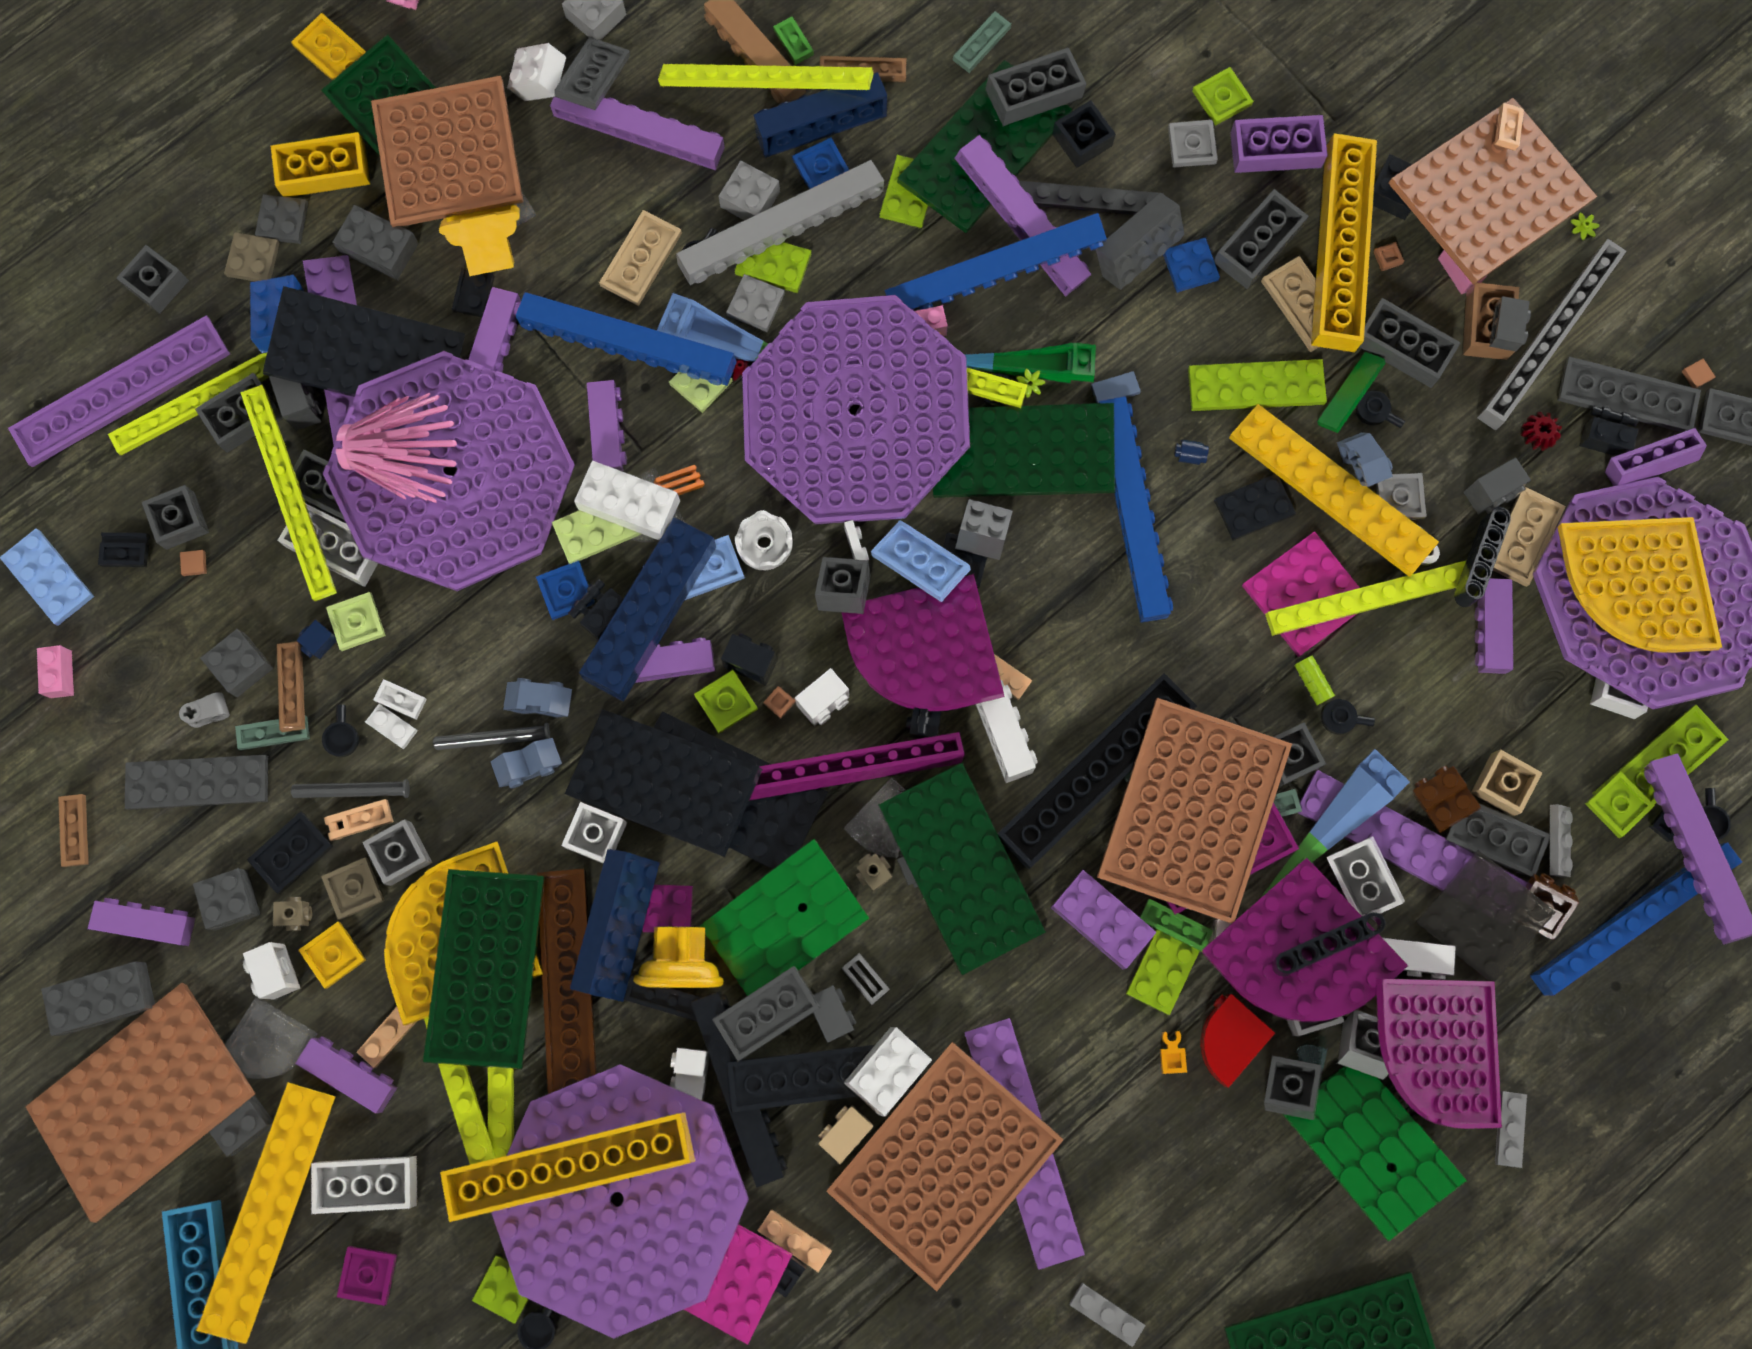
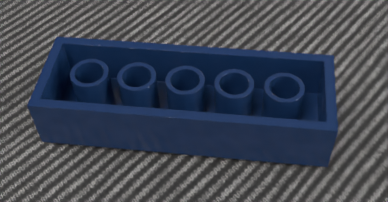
[754,72,887,158]
[570,849,660,1002]

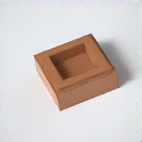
[1374,242,1404,271]
[1681,359,1715,389]
[180,550,207,576]
[763,686,796,719]

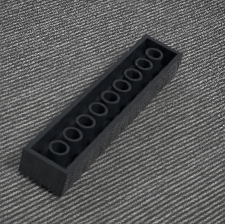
[997,673,1197,870]

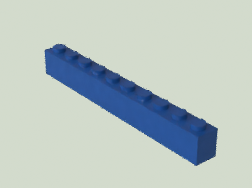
[885,213,1107,311]
[515,292,736,386]
[1099,397,1173,623]
[1530,842,1742,996]

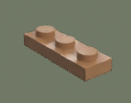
[59,794,89,867]

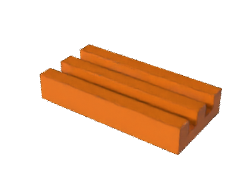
[653,465,704,496]

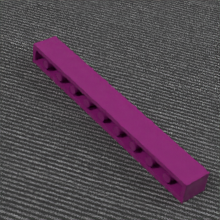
[750,732,964,800]

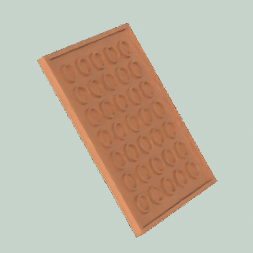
[1388,98,1597,285]
[1097,698,1292,924]
[26,983,255,1223]
[826,1042,1064,1291]

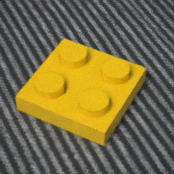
[299,922,366,989]

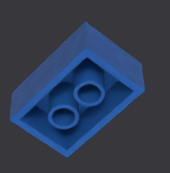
[250,275,304,353]

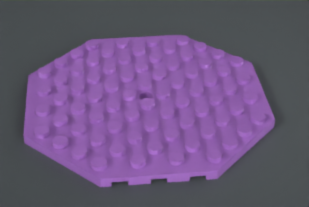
[742,295,970,524]
[323,351,575,591]
[1533,477,1752,709]
[491,1065,749,1338]

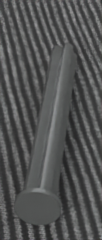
[433,723,550,750]
[291,779,410,798]

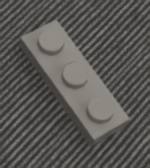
[1550,804,1573,877]
[1495,1091,1527,1168]
[1069,1283,1145,1347]

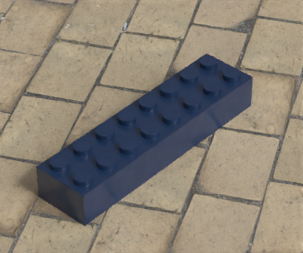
[579,517,716,702]

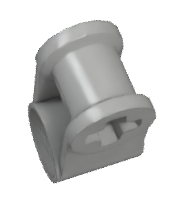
[179,693,230,728]

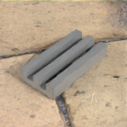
[841,953,890,1005]

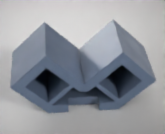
[1337,432,1393,487]
[503,678,572,717]
[490,738,562,788]

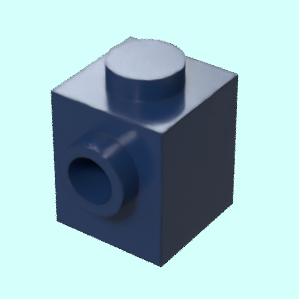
[297,620,337,659]

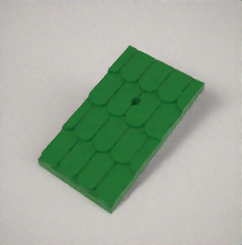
[700,839,870,996]
[1282,1066,1467,1241]

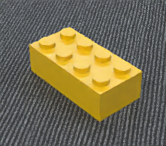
[271,132,370,197]

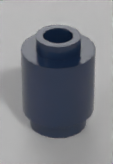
[1174,439,1209,465]

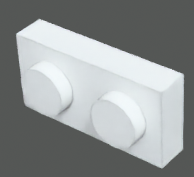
[844,520,869,560]
[373,679,427,720]
[365,704,418,749]

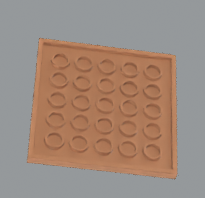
[371,76,523,227]

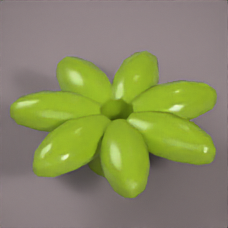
[1571,213,1600,240]
[1016,369,1045,398]

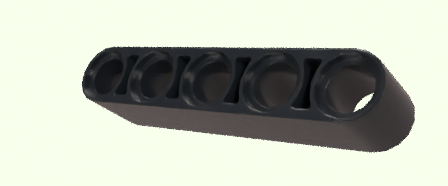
[1454,507,1511,607]
[1272,912,1386,977]

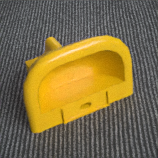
[439,204,520,276]
[633,927,724,988]

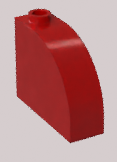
[1200,994,1275,1088]

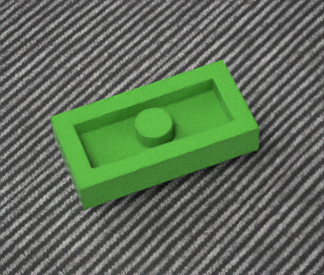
[773,17,814,65]

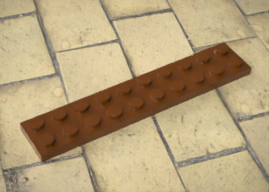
[537,869,597,1094]

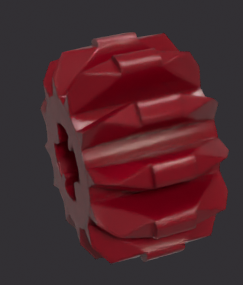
[1521,412,1562,451]

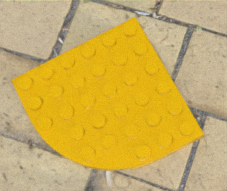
[1558,517,1722,653]
[384,842,543,1026]

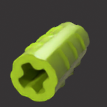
[1294,655,1335,705]

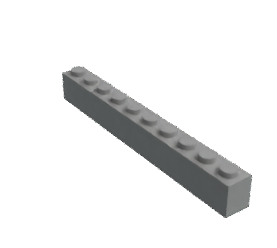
[676,160,884,285]
[1477,239,1626,431]

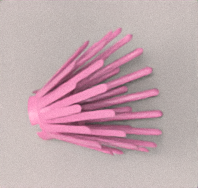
[336,393,457,503]

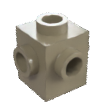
[856,854,892,892]
[273,897,312,931]

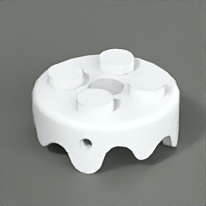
[735,510,793,570]

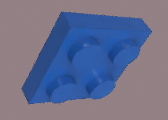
[792,138,849,189]
[1163,237,1220,292]
[536,560,596,620]

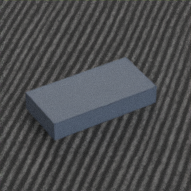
[1090,371,1141,404]

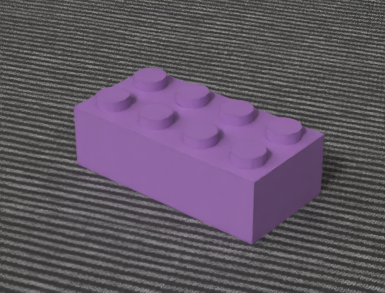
[1230,115,1327,173]
[1050,870,1157,970]

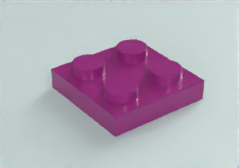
[643,885,693,933]
[337,1246,397,1306]

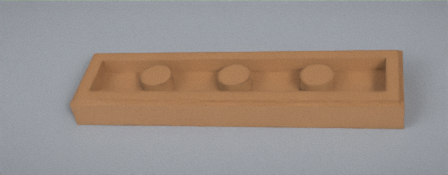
[820,56,906,82]
[277,641,305,732]

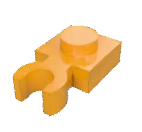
[1160,1031,1187,1074]

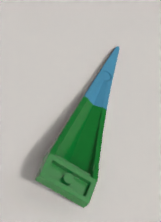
[965,343,1096,383]

